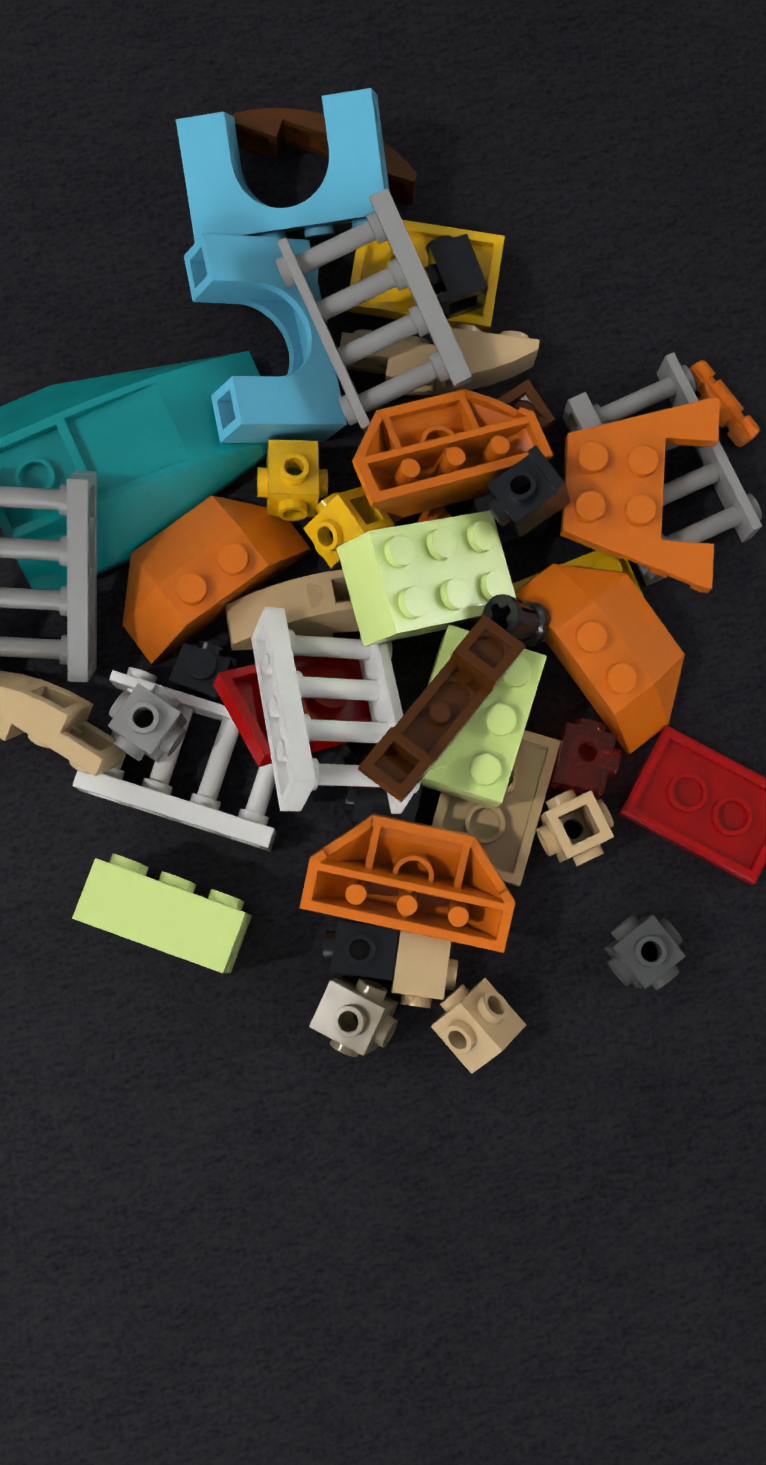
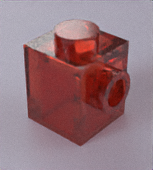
[548,718,621,798]

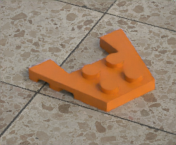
[560,397,720,593]

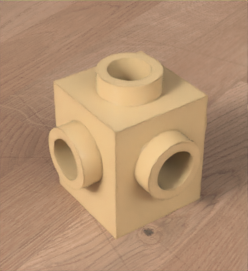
[536,789,614,866]
[431,978,526,1074]

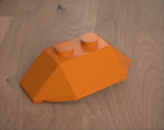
[352,389,553,517]
[123,495,311,666]
[515,564,685,754]
[299,813,515,953]

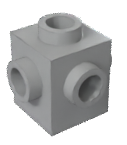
[108,683,187,763]

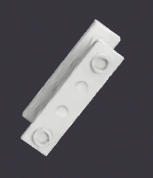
[251,607,421,814]
[72,667,277,852]

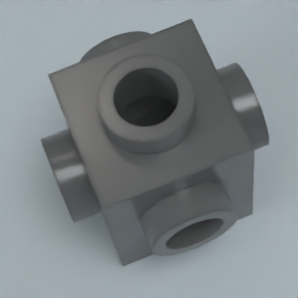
[604,914,686,990]

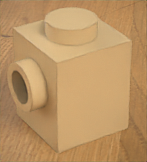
[391,930,458,1008]

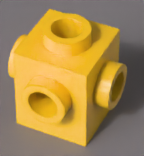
[257,440,328,521]
[303,486,395,568]

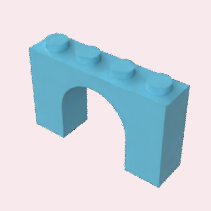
[176,88,390,242]
[184,233,347,443]

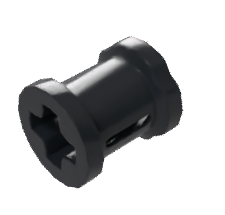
[482,594,550,647]

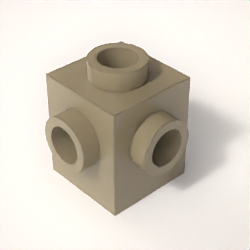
[309,975,399,1057]

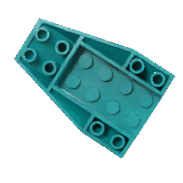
[0,351,268,590]

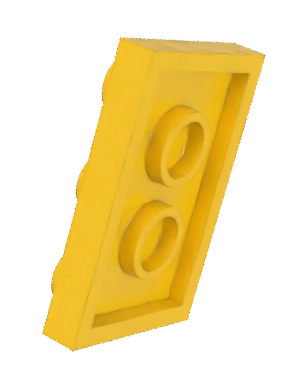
[347,220,505,333]

